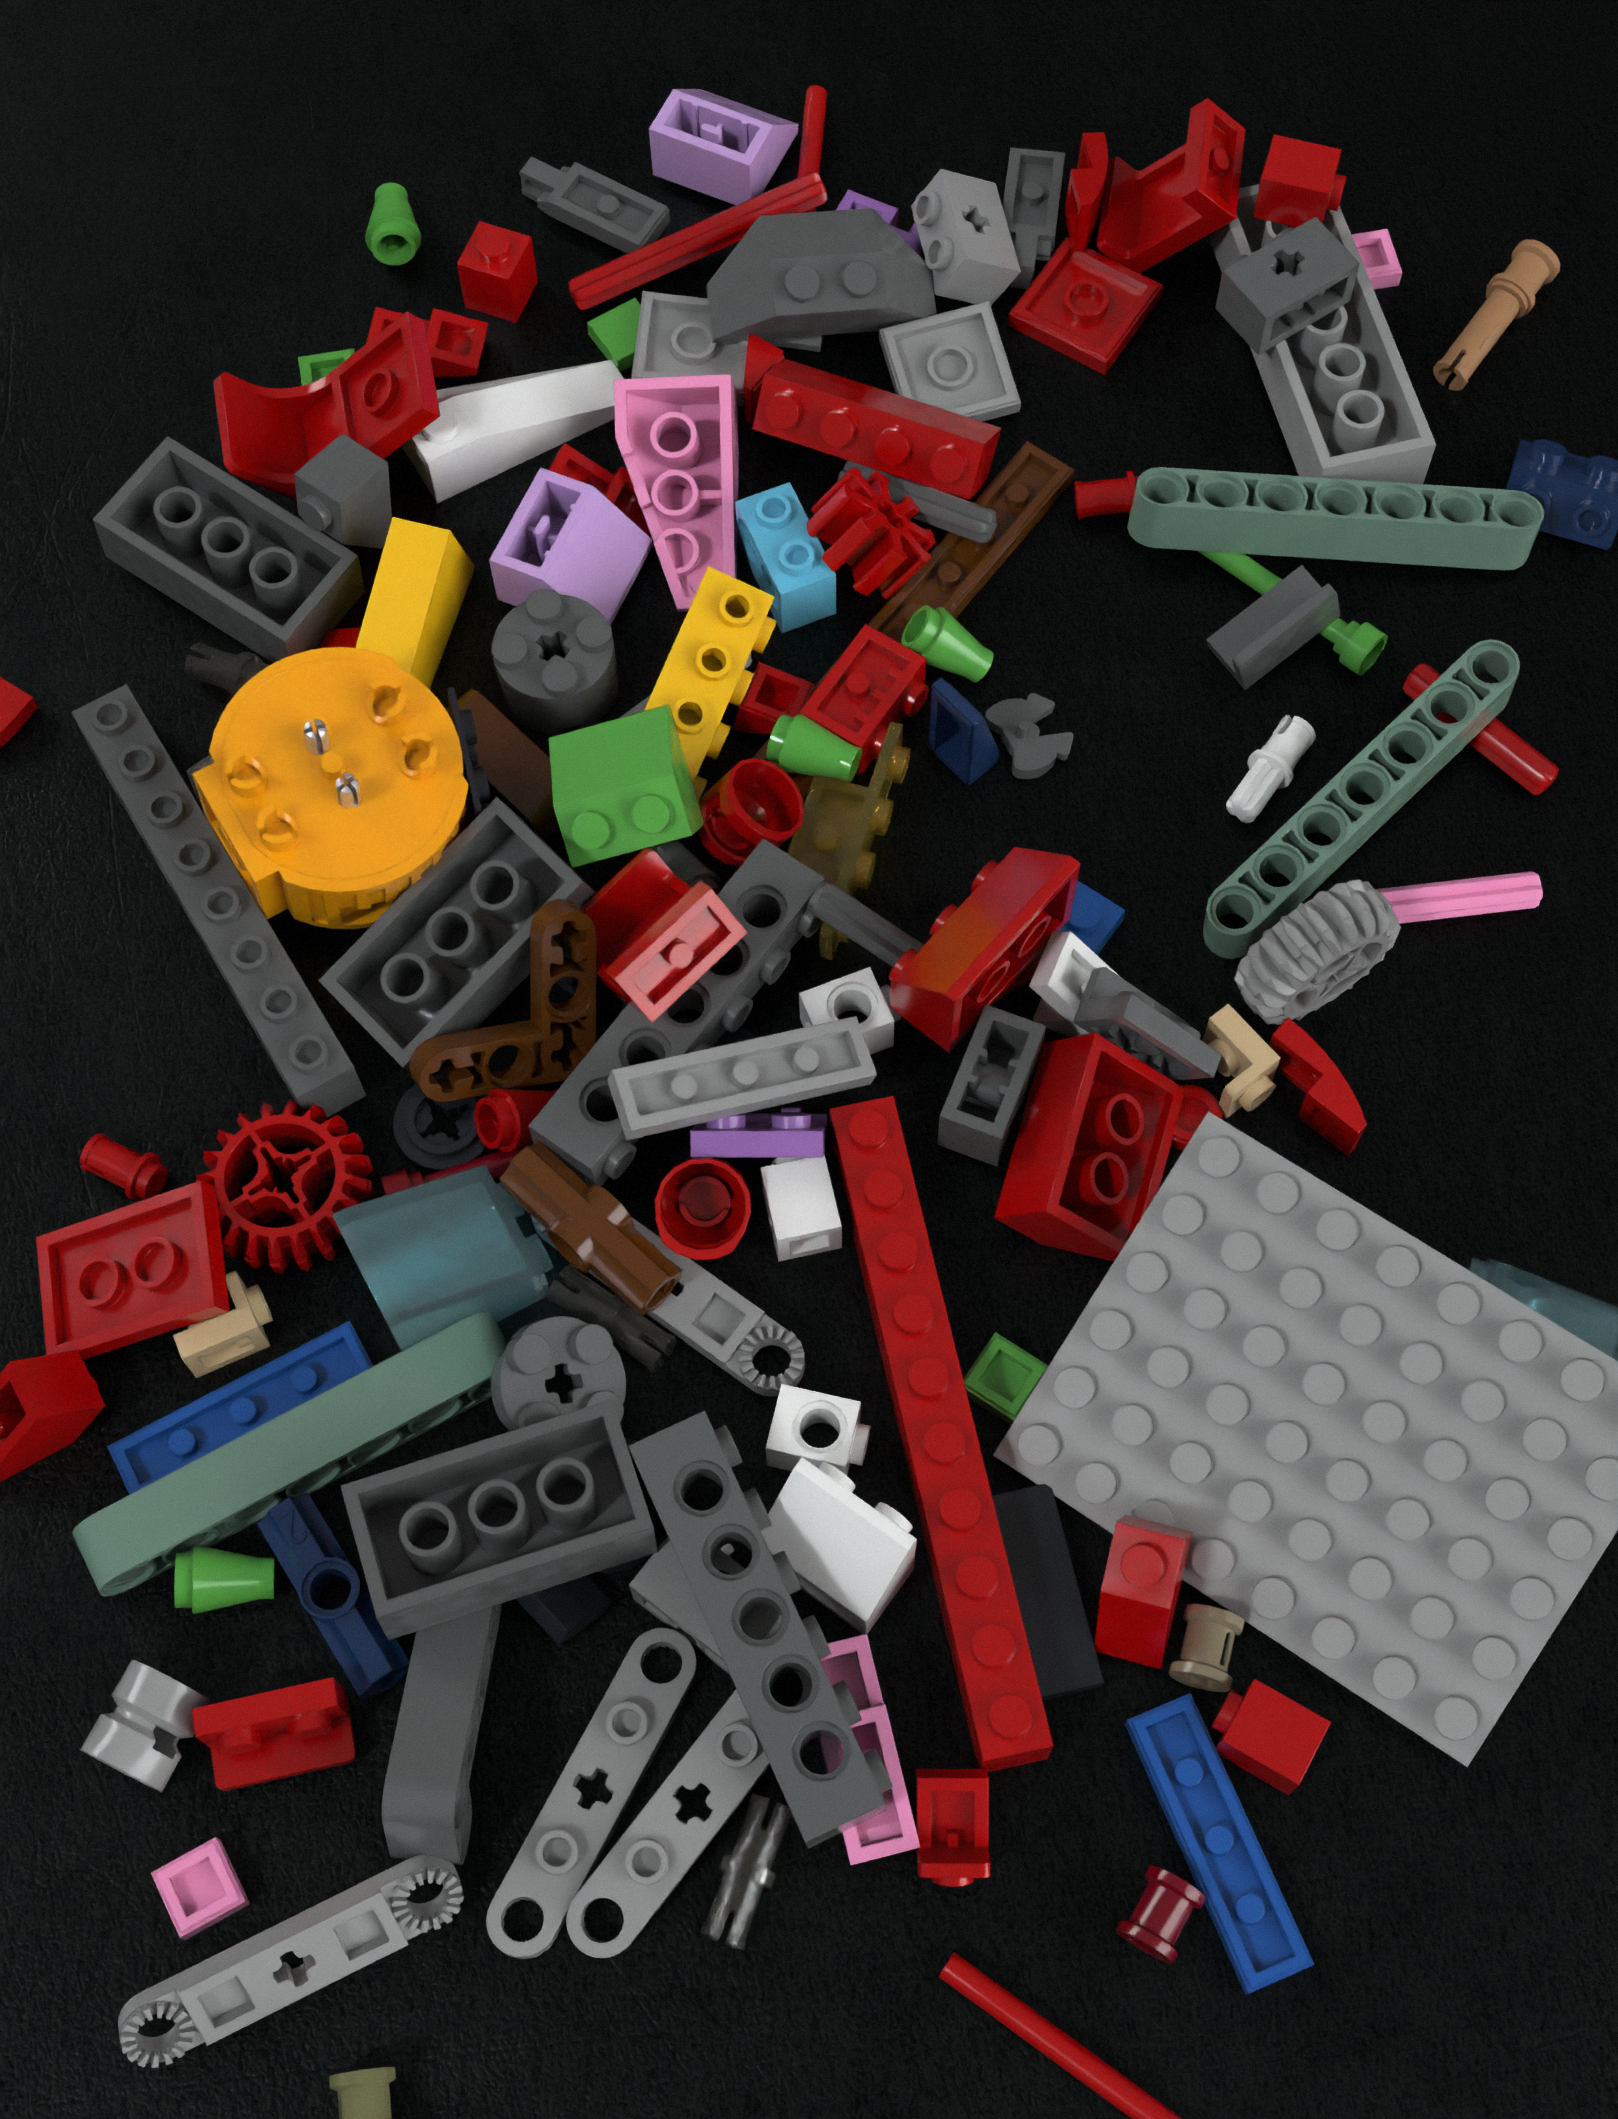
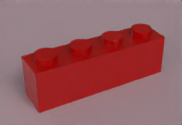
[752,359,1001,500]

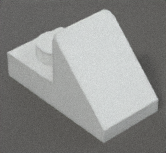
[1029,931,1119,1037]

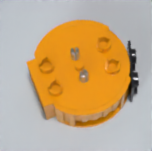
[192,647,491,929]

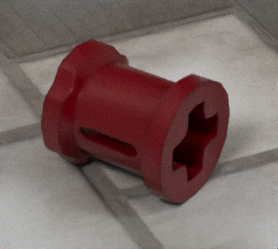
[1115,1865,1206,1964]

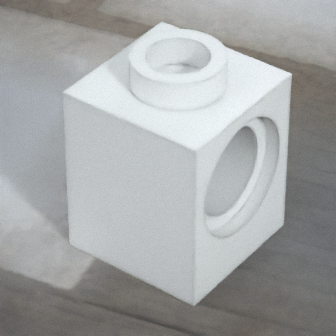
[799,967,901,1055]
[760,1155,842,1262]
[765,1384,871,1476]

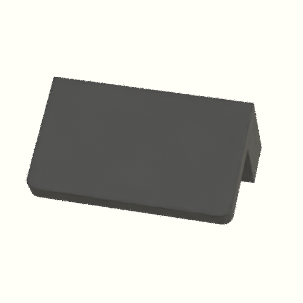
[1206,565,1340,690]

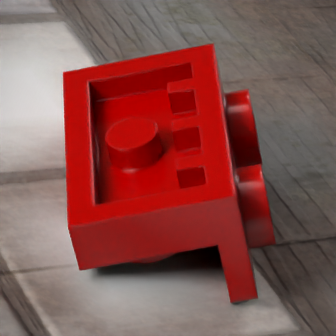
[799,624,929,775]
[192,1677,357,1791]

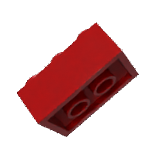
[889,847,1081,1053]
[994,1032,1185,1262]

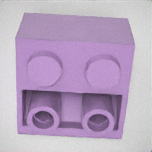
[649,89,798,205]
[489,467,653,626]

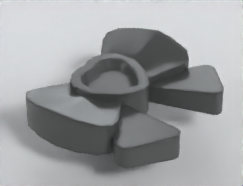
[984,693,1074,779]

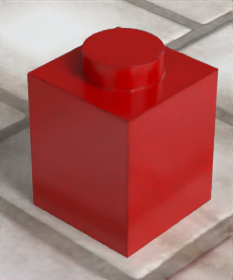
[1253,134,1347,227]
[457,221,538,323]
[1211,1679,1331,1795]

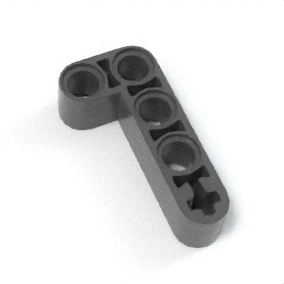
[382,1603,502,1865]

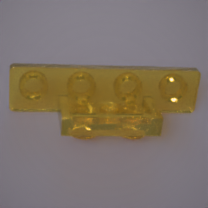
[787,721,911,960]

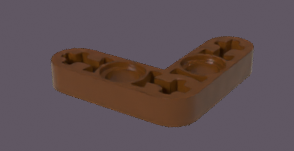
[409,899,597,1102]

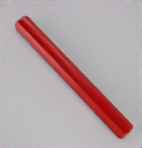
[568,172,827,311]

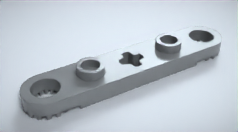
[531,1215,805,1397]
[486,1628,697,1959]
[566,1671,812,1958]
[118,1854,464,2068]

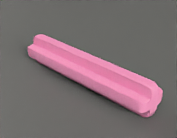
[1375,871,1543,924]

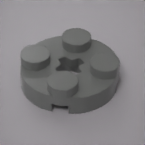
[491,1316,626,1431]

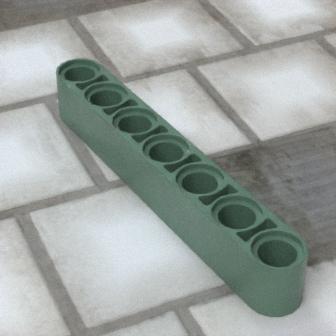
[1127,467,1544,571]
[1203,639,1520,959]
[72,1312,508,1596]

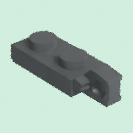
[1003,147,1065,289]
[519,156,670,254]

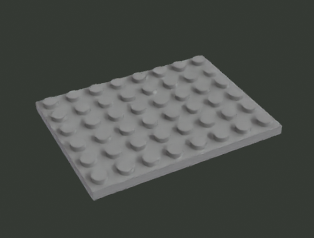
[993,1111,1618,1767]

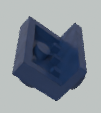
[1505,439,1618,550]

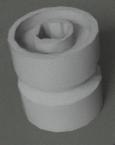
[80,1660,212,1792]

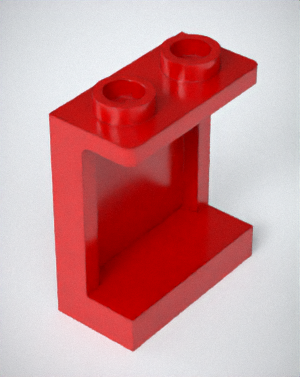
[1097,98,1246,273]
[558,847,748,1023]

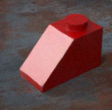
[0,1350,106,1482]
[1094,1515,1193,1669]

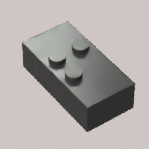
[93,436,365,663]
[319,797,597,1074]
[341,1399,658,1640]

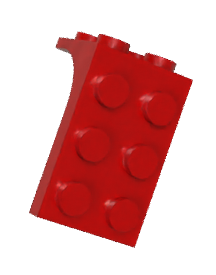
[213,312,440,502]

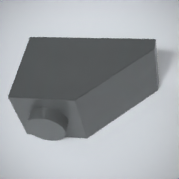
[294,433,392,549]

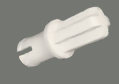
[1226,715,1316,823]

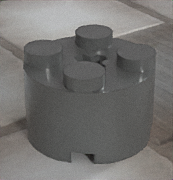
[492,589,618,735]

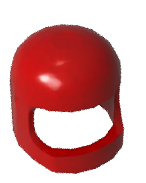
[696,758,804,867]
[655,1157,751,1260]

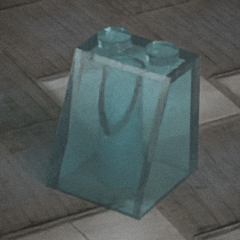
[332,1165,554,1351]

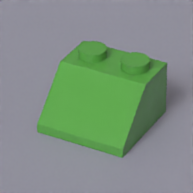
[549,704,704,868]

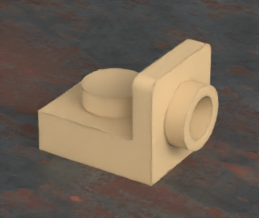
[1202,1004,1281,1118]
[173,1270,273,1378]

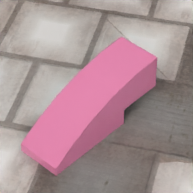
[819,1634,920,1865]

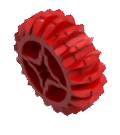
[196,1099,375,1275]

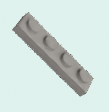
[607,1016,877,1140]

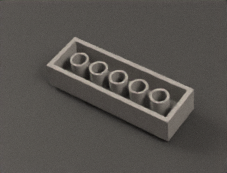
[1209,184,1436,484]

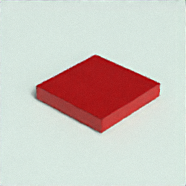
[1008,237,1163,375]

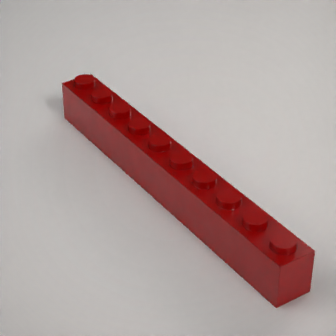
[830,1096,1053,1772]

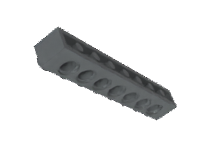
[71,684,366,1118]

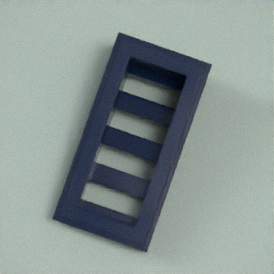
[928,677,1000,785]

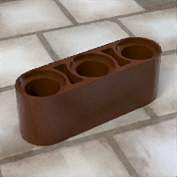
[446,689,560,841]

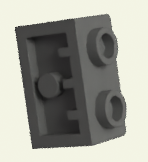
[1073,967,1222,1081]

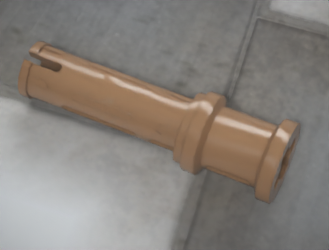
[1433,239,1560,391]

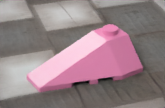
[614,374,739,612]

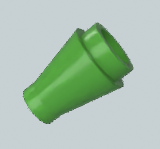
[365,183,421,265]
[901,605,993,683]
[766,713,862,783]
[174,1545,275,1615]

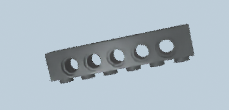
[528,838,825,1187]
[628,1411,893,1849]

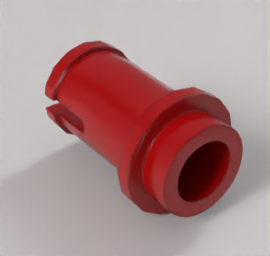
[1074,470,1140,520]
[80,1133,168,1201]

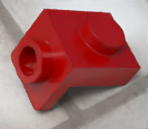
[916,1769,990,1887]

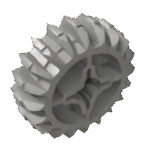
[1234,879,1401,1025]

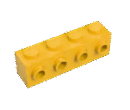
[644,566,777,802]

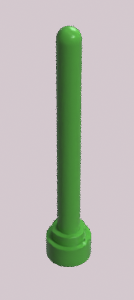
[1198,551,1388,676]

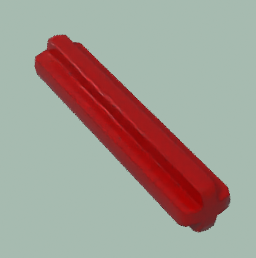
[1403,663,1559,796]

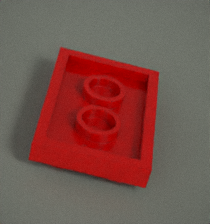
[36,1181,230,1360]

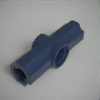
[257,1492,410,1701]

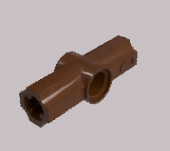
[500,1141,681,1317]

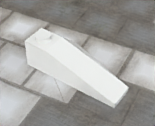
[402,360,624,503]

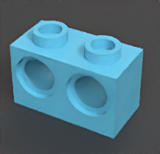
[735,482,836,633]

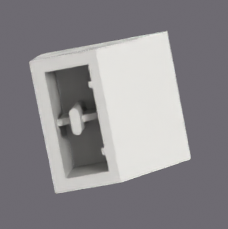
[761,1457,917,1634]

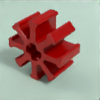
[806,467,936,599]

